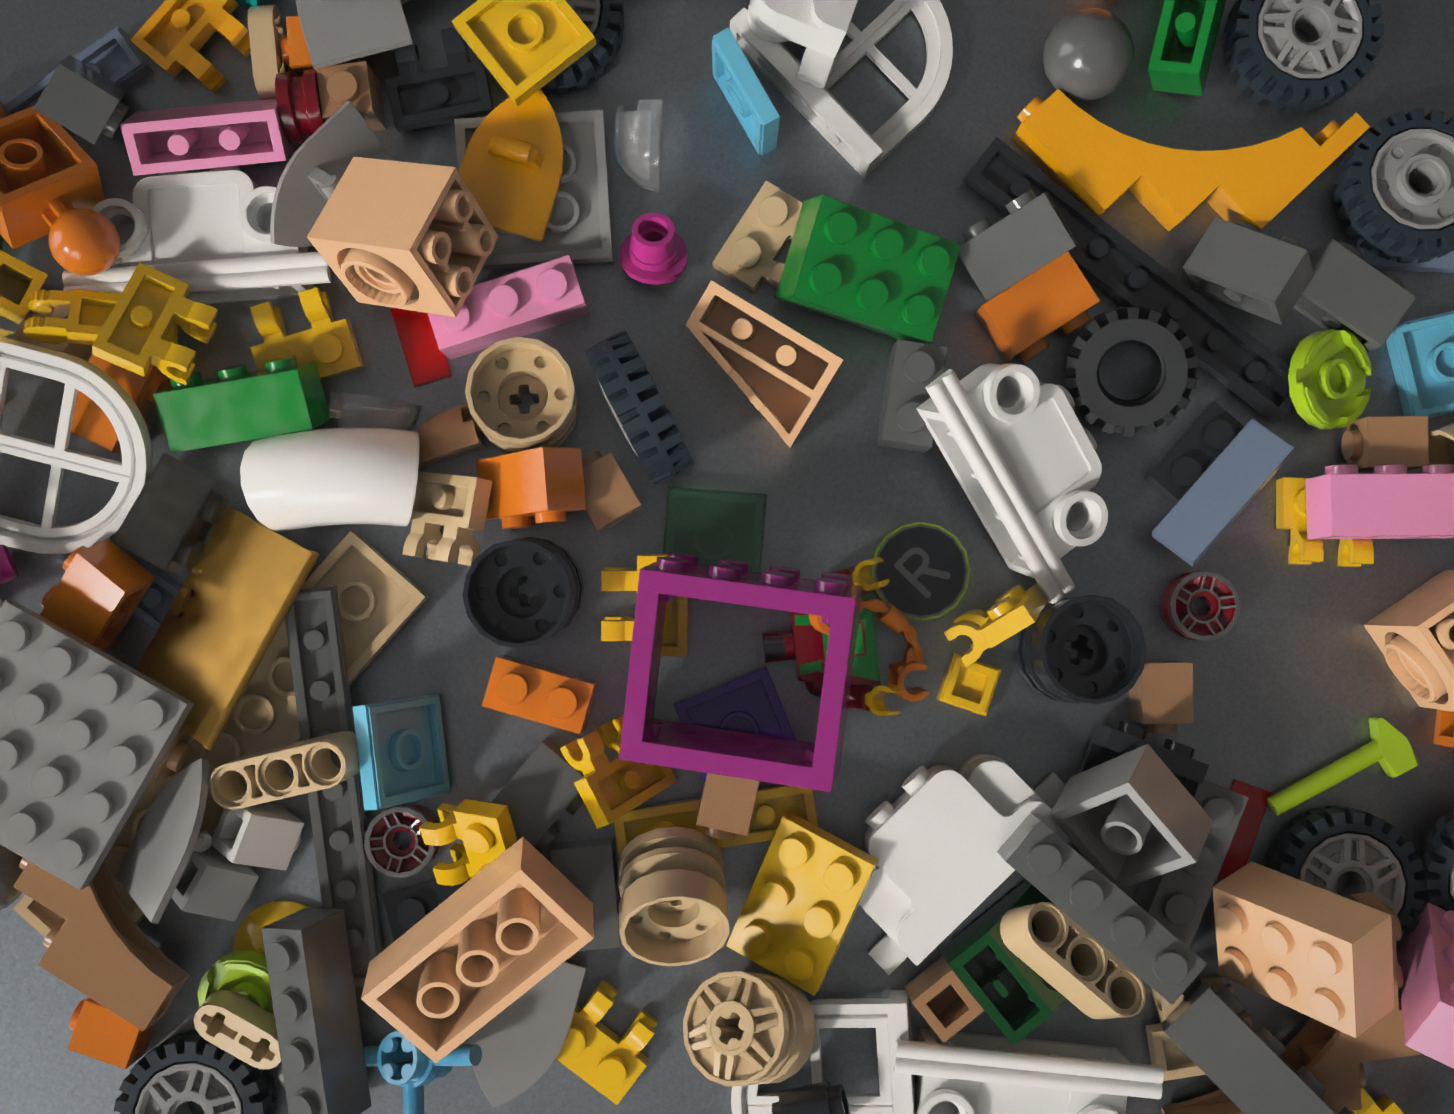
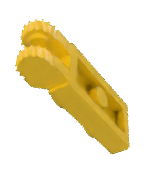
[23,289,180,345]

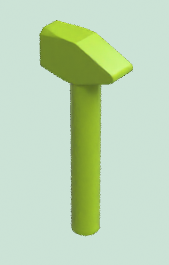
[1266,716,1419,816]

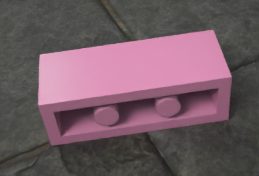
[120,98,296,176]
[428,255,590,360]
[1305,464,1454,540]
[1396,902,1454,1069]

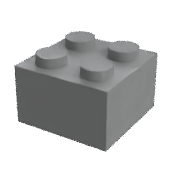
[1050,744,1214,889]

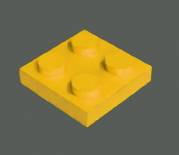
[452,0,597,107]

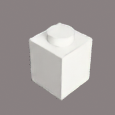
[211,803,305,871]

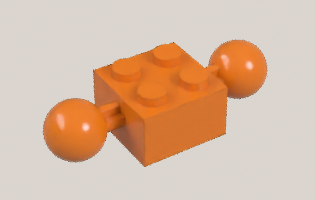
[0,101,120,276]

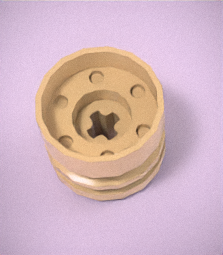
[465,336,579,454]
[618,826,730,967]
[683,971,816,1087]

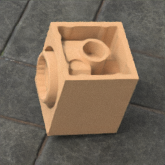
[307,157,498,317]
[1363,569,1454,712]

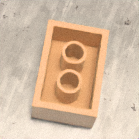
[1212,861,1395,1038]

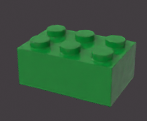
[775,195,961,343]

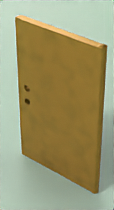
[136,505,319,750]

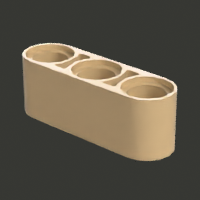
[209,731,360,810]
[1000,902,1146,1020]

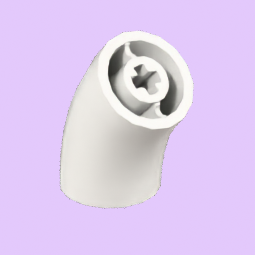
[240,427,420,532]

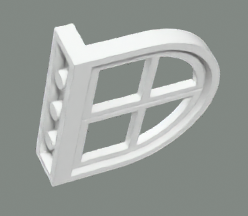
[730,0,953,179]
[0,329,153,554]
[731,990,916,1114]

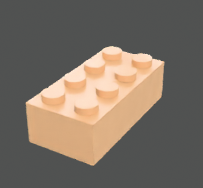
[361,837,594,1063]

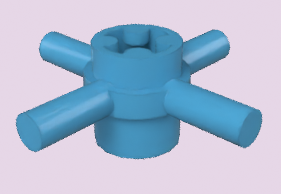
[363,1030,482,1114]

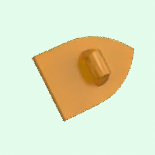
[459,89,564,243]

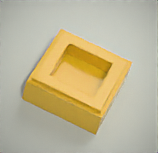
[936,653,1002,716]

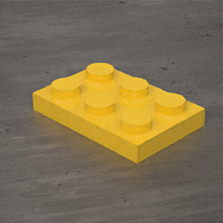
[726,811,879,996]

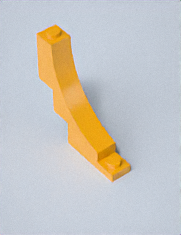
[1012,89,1370,232]

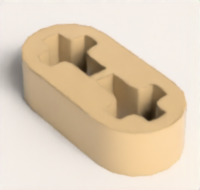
[248,4,289,100]
[193,990,281,1070]

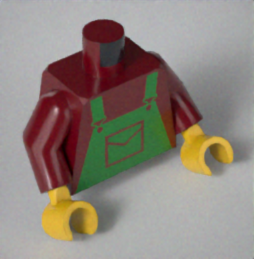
[762,557,902,717]

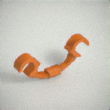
[809,598,929,702]

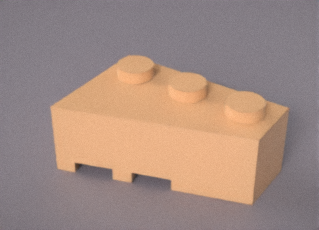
[685,280,844,448]

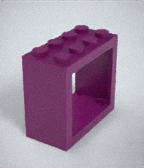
[619,552,863,792]

